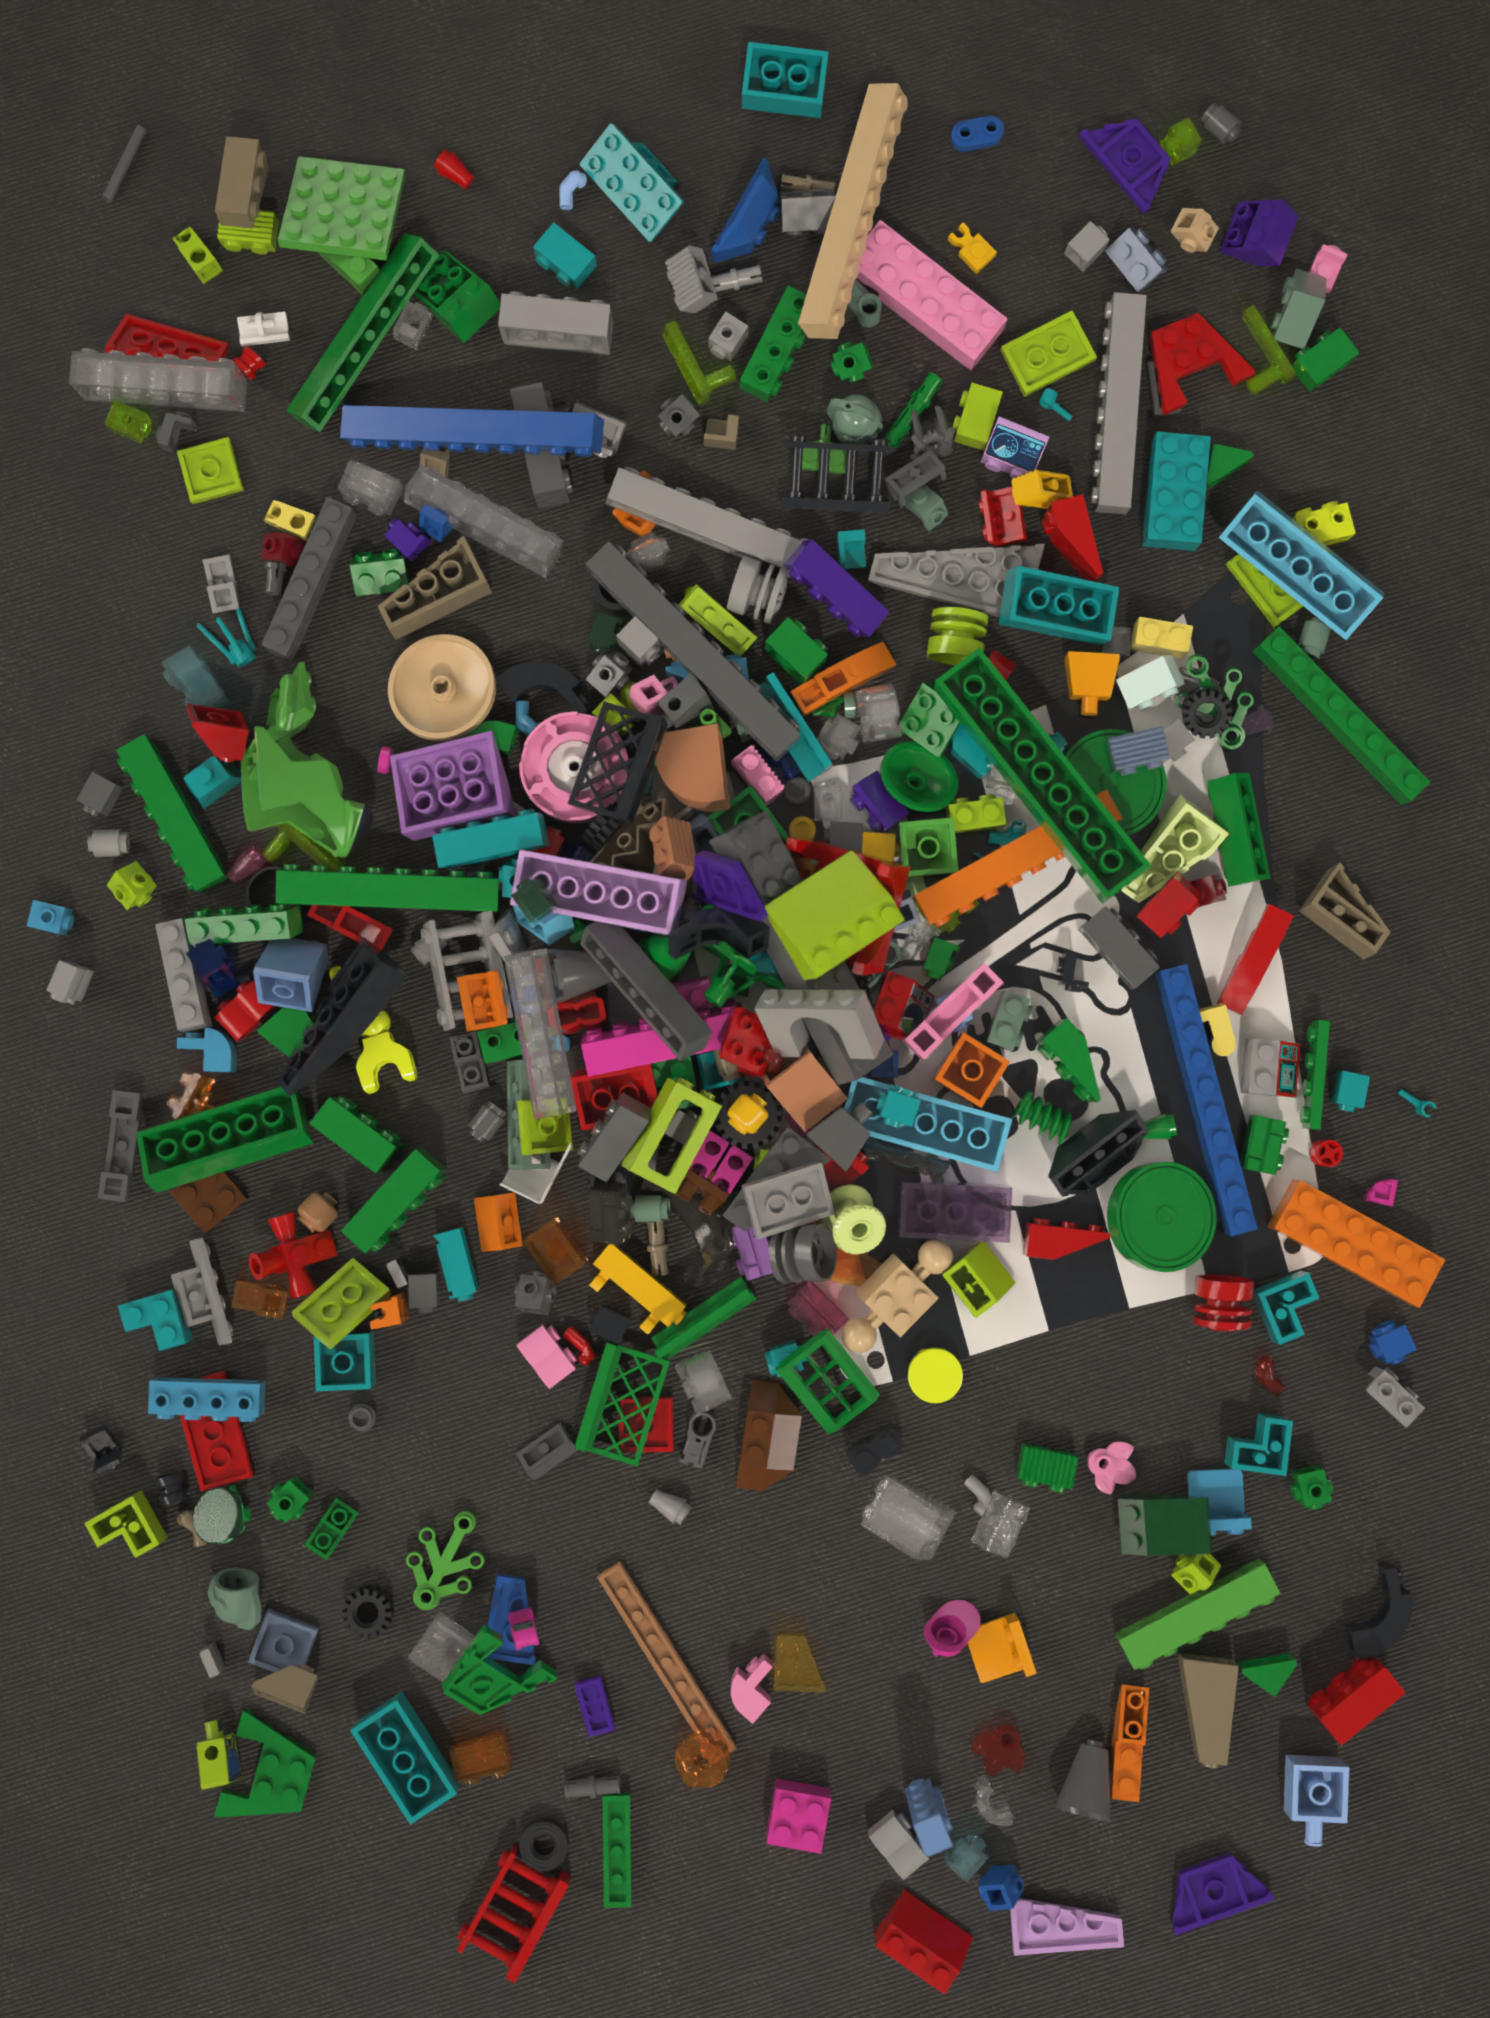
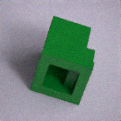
[921,937,960,981]

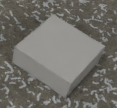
[200,1642,226,1678]

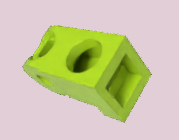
[172,226,223,284]

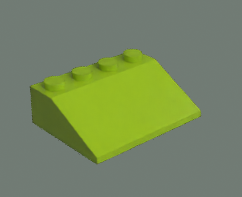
[764,850,904,980]

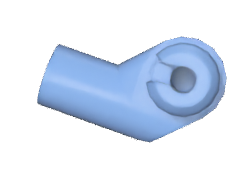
[560,170,587,210]

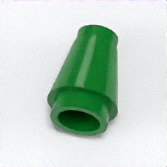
[1143,1113,1177,1140]

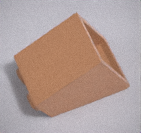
[762,1044,848,1132]

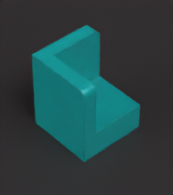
[837,529,866,570]

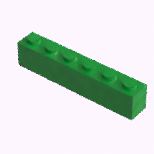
[116,734,230,894]

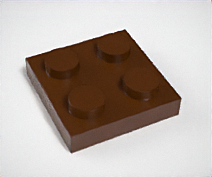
[170,1171,249,1234]

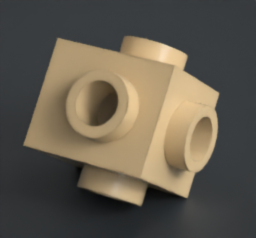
[1170,208,1219,253]

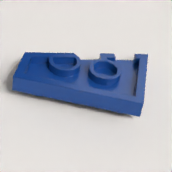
[487,1573,536,1665]

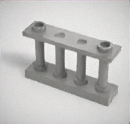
[421,911,513,1031]

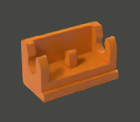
[370,1292,409,1329]

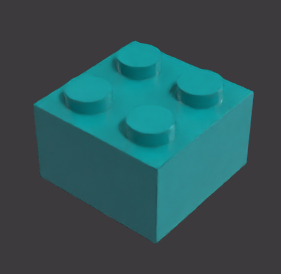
[314,1330,376,1391]

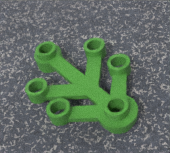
[406,1510,485,1610]

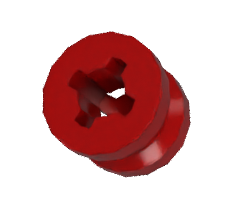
[231,345,266,381]
[1309,1140,1343,1167]

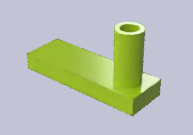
[679,584,757,657]

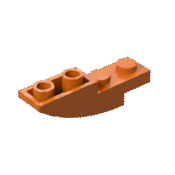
[790,642,897,716]
[1110,1684,1149,1802]

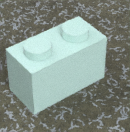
[1116,654,1185,711]

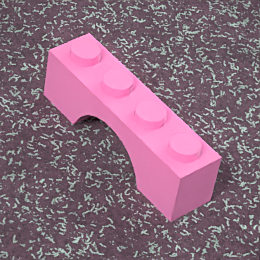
[902,963,1004,1060]

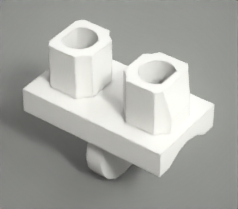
[237,312,290,346]

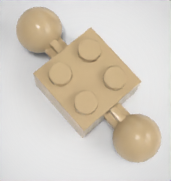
[842,1239,953,1353]

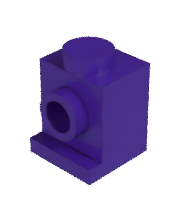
[384,517,432,561]

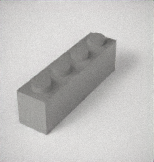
[155,918,213,1033]

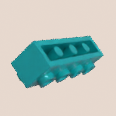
[432,809,550,869]

